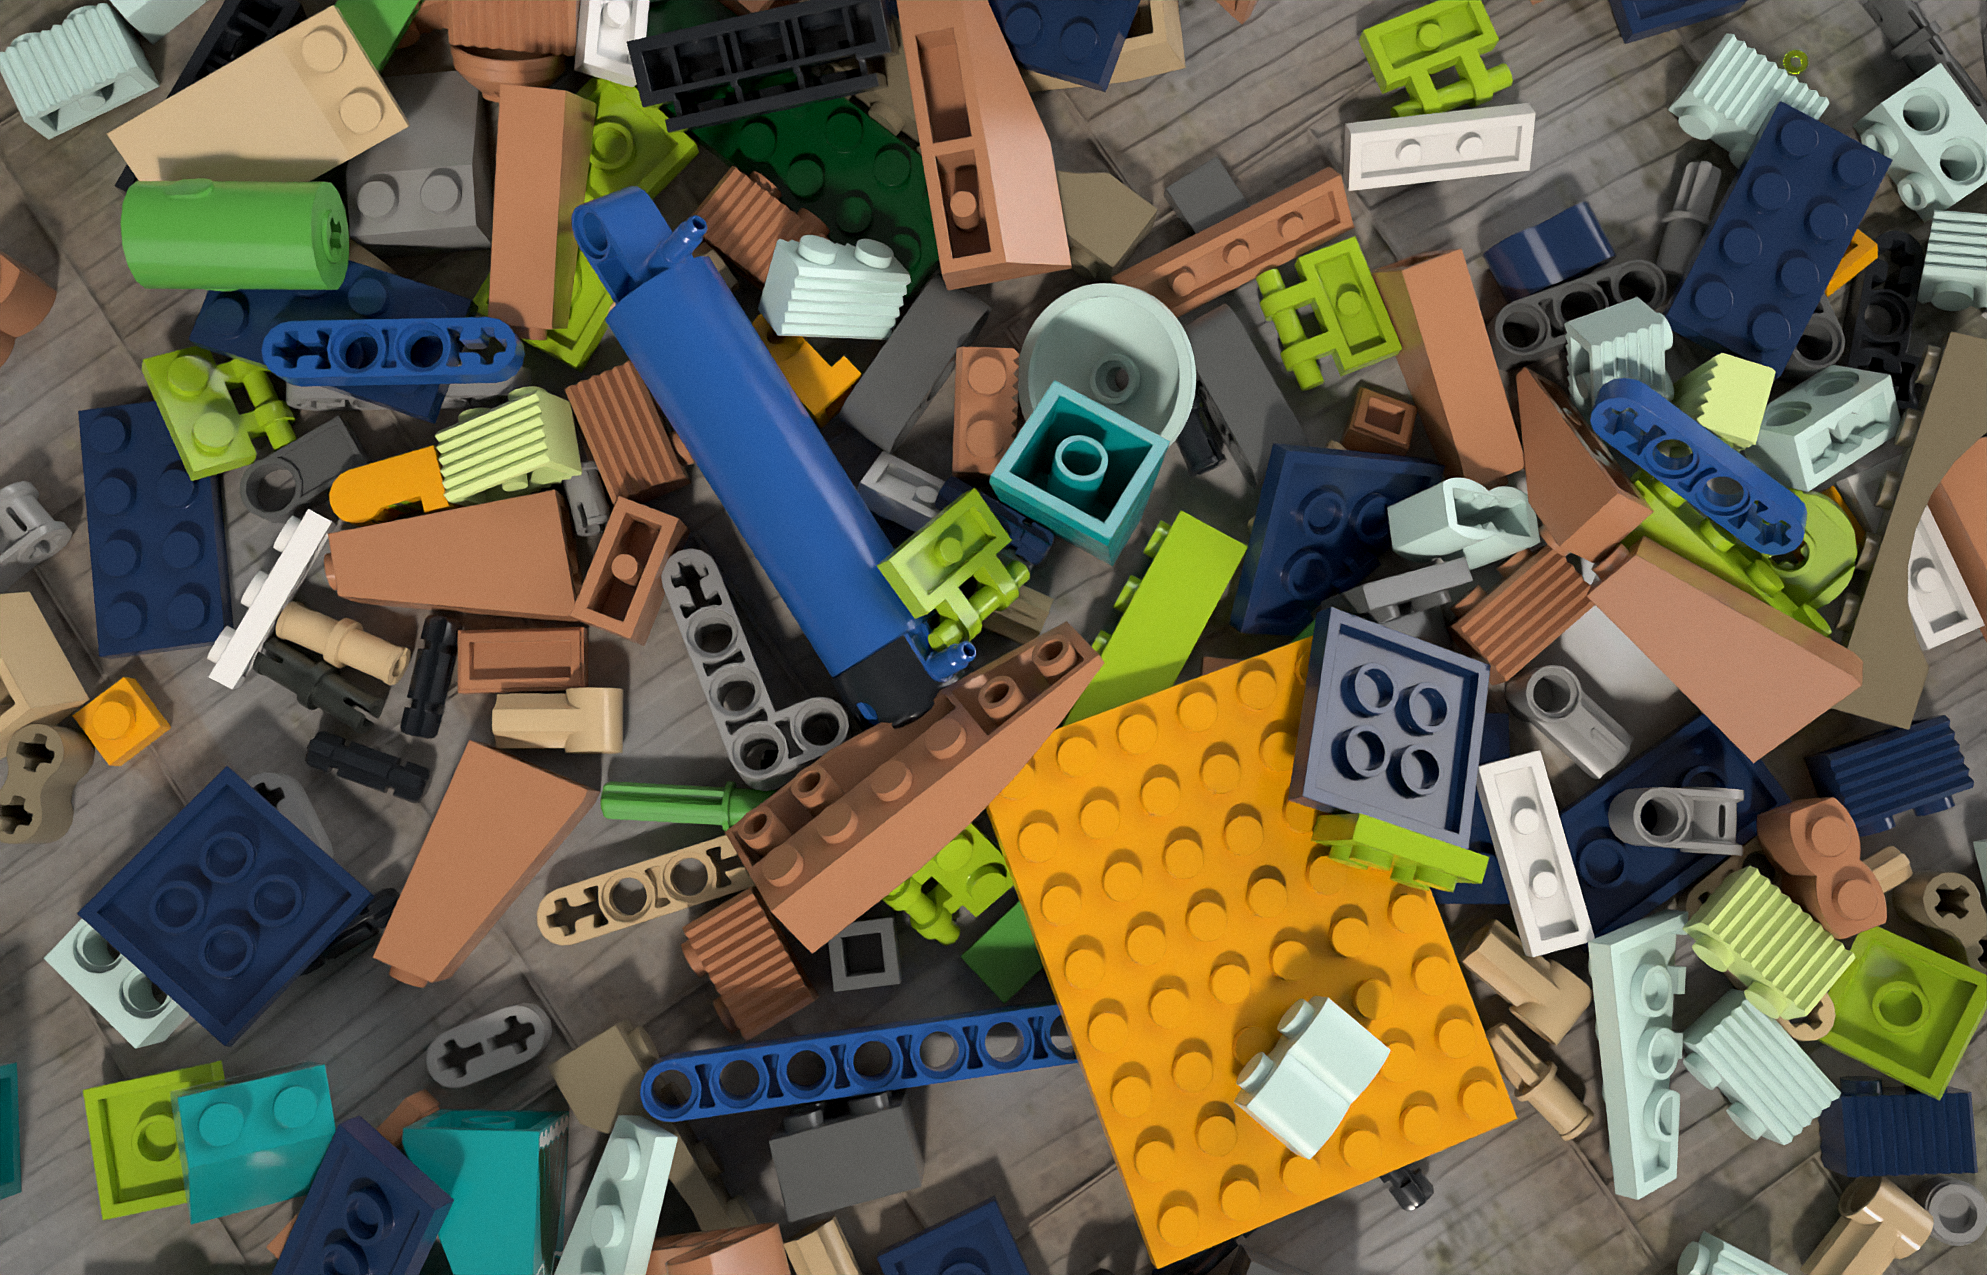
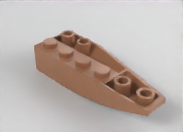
[896,0,1072,291]
[725,621,1104,954]

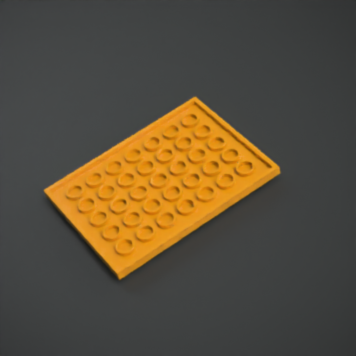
[986,635,1518,1269]

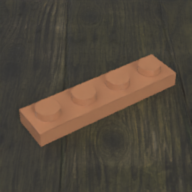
[1111,167,1354,318]

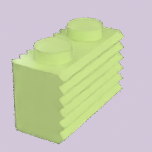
[1656,353,1776,458]
[434,386,582,507]
[1682,866,1856,1020]

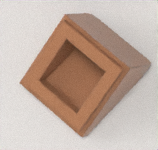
[1340,387,1418,456]

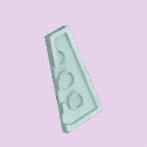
[1588,909,1688,1200]

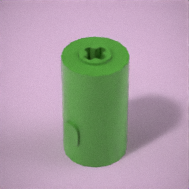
[121,178,349,291]

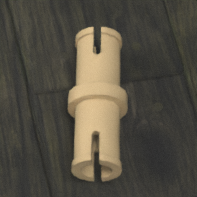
[276,601,411,685]

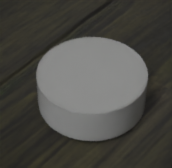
[1914,1176,1987,1246]

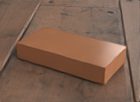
[458,627,588,695]

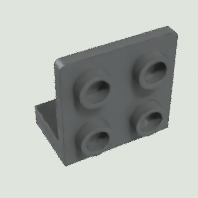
[1320,557,1473,652]

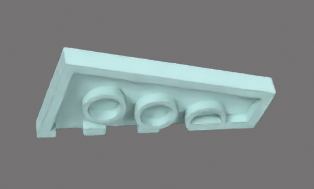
[554,1115,678,1275]

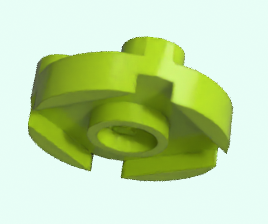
[1734,486,1857,610]

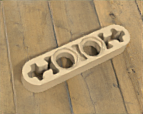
[536,835,756,946]

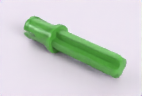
[600,781,778,832]

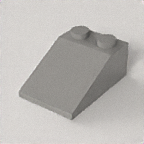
[346,71,493,259]

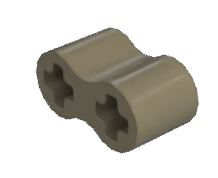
[0,724,95,844]
[1892,871,1987,975]

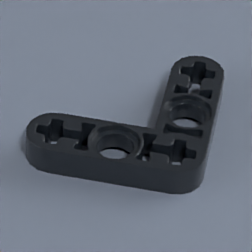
[1836,231,1987,436]

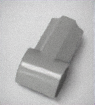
[1505,665,1634,779]

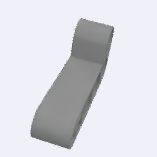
[661,549,853,791]

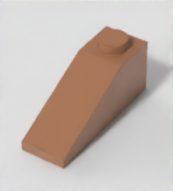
[1516,367,1654,564]

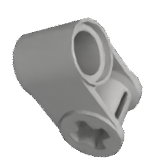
[0,481,72,593]
[1608,787,1744,856]

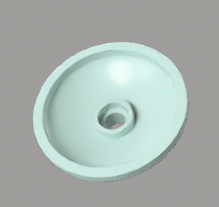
[1018,283,1196,448]

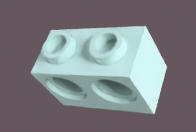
[1853,63,1987,223]
[1744,365,1900,492]
[44,919,189,1049]

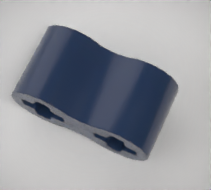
[1483,201,1617,304]

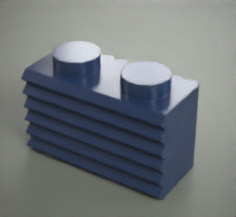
[1804,715,1974,837]
[1818,1076,1978,1177]

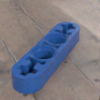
[261,317,525,387]
[1590,378,1808,555]

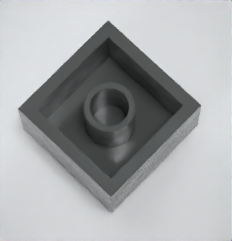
[769,1088,925,1222]

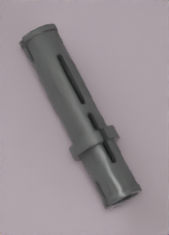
[1862,0,1987,124]

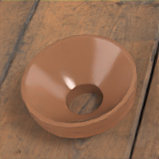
[450,44,567,103]

